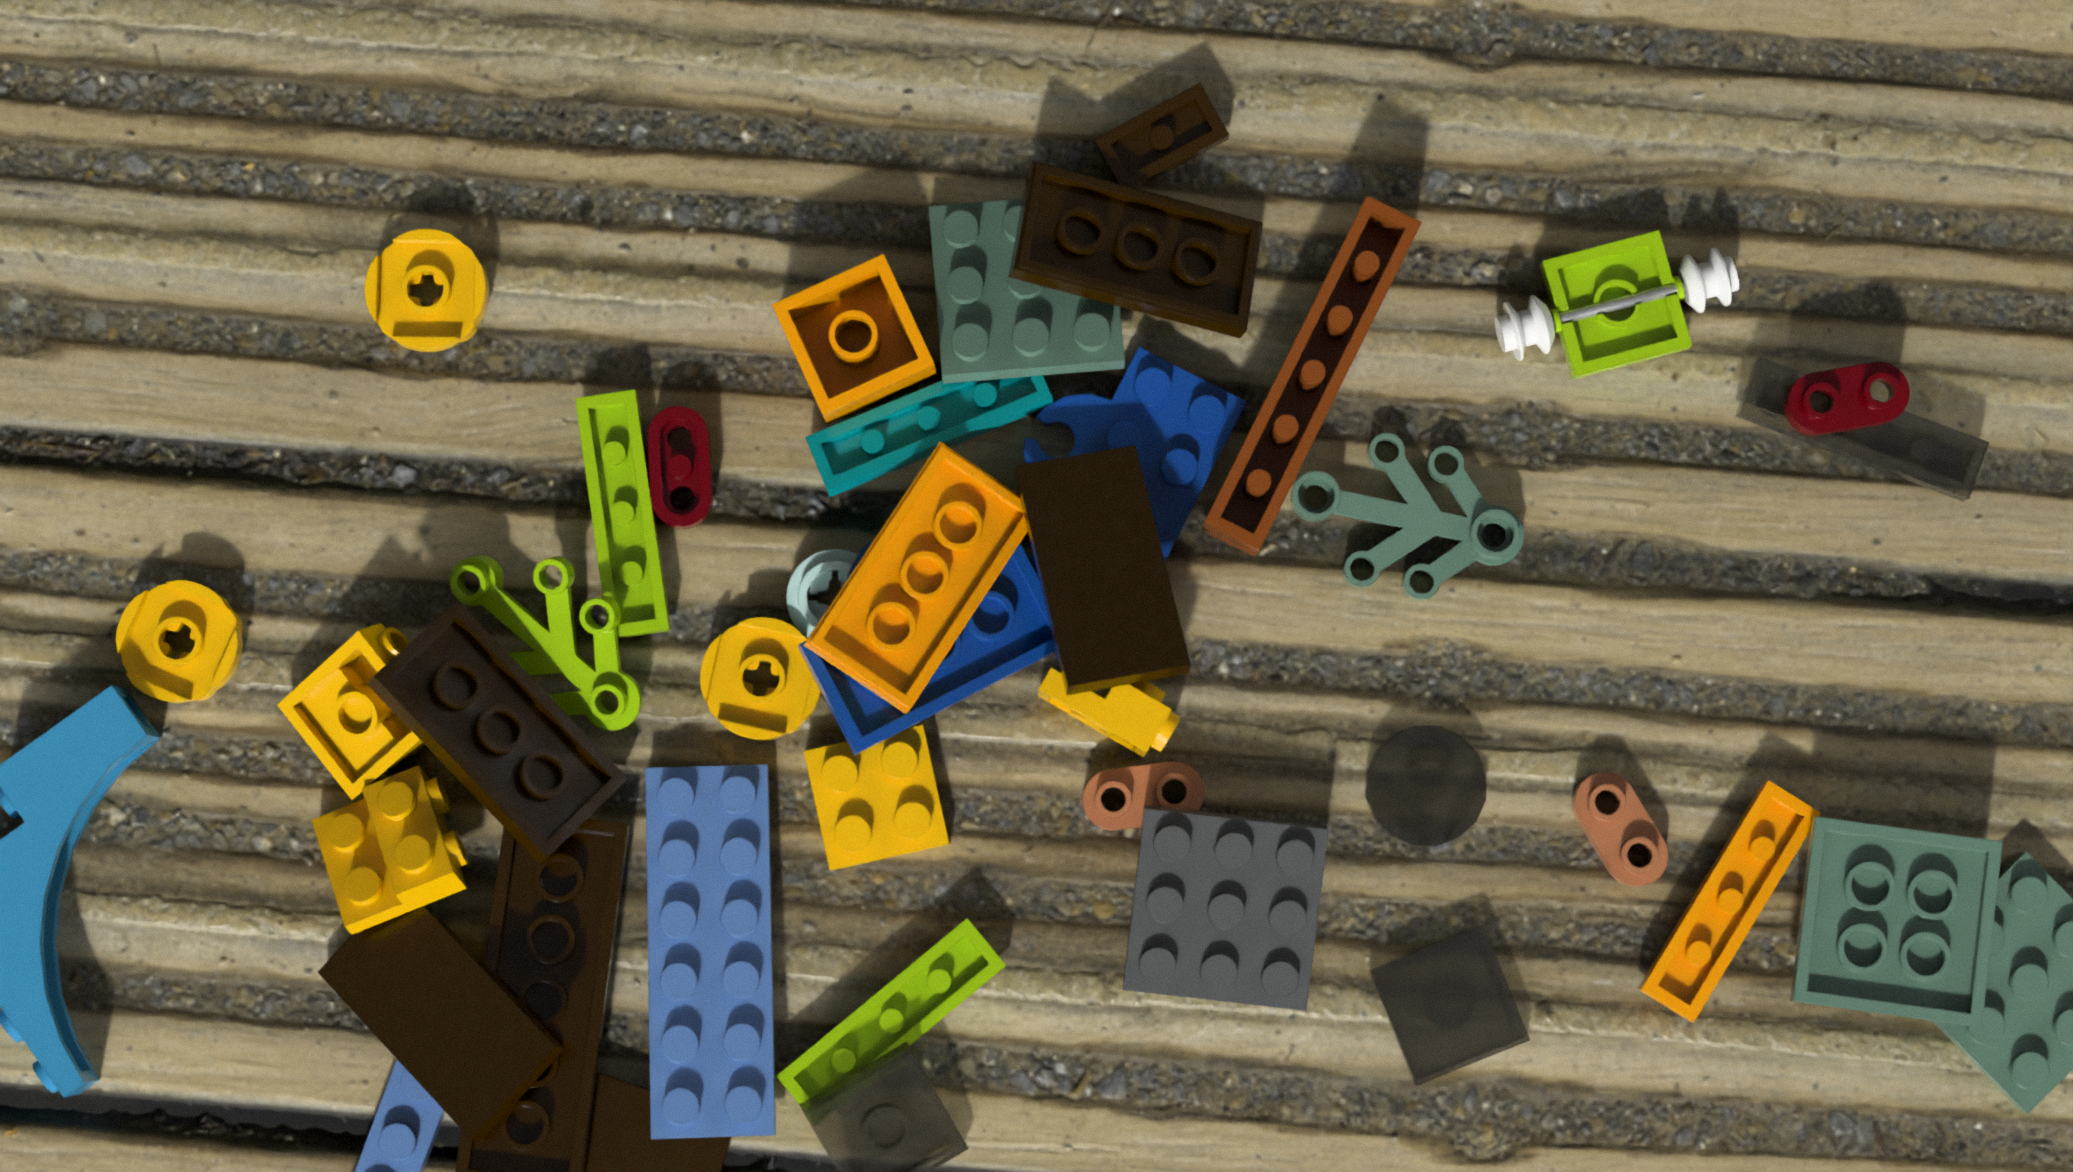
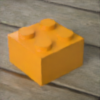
[772,254,937,425]

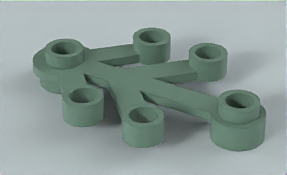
[1290,433,1524,601]

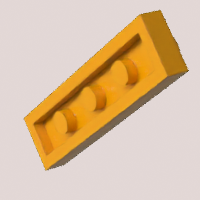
[1637,780,1821,1022]

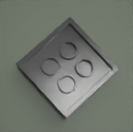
[1122,805,1329,1011]

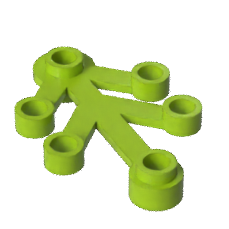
[449,555,643,731]

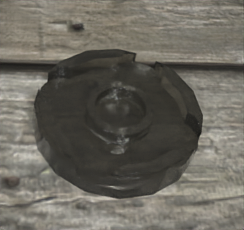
[1364,725,1487,846]

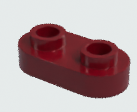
[1784,362,1910,436]
[648,406,713,529]

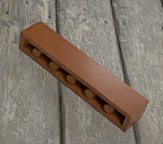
[1201,195,1422,557]

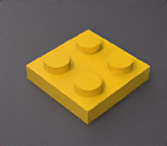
[804,724,950,871]

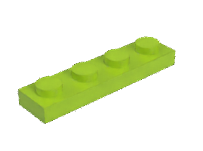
[575,389,672,639]
[776,918,1006,1124]

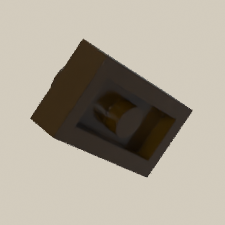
[1094,83,1229,188]

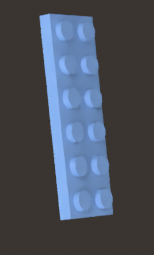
[645,764,776,1139]

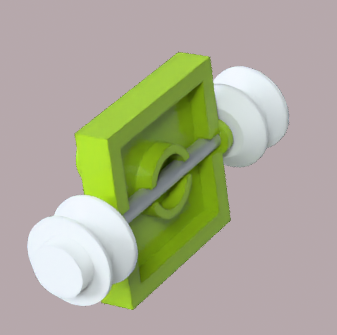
[1495,230,1739,380]

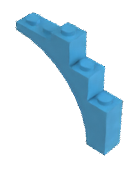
[0,685,161,1098]

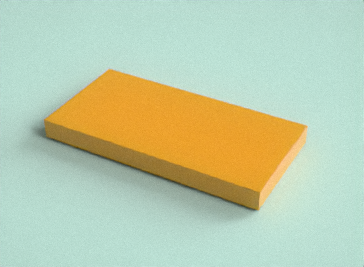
[803,441,1028,714]

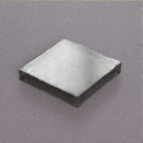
[1368,925,1530,1086]
[799,1041,969,1172]

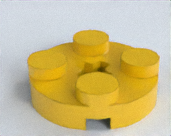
[364,229,489,352]
[115,580,243,703]
[700,617,822,740]

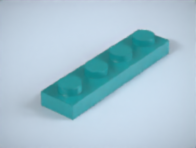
[805,375,1054,497]

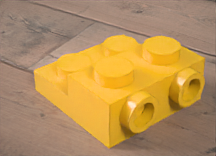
[277,623,425,800]
[1038,668,1182,758]
[312,765,469,935]

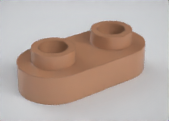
[1082,761,1204,831]
[1571,772,1668,886]

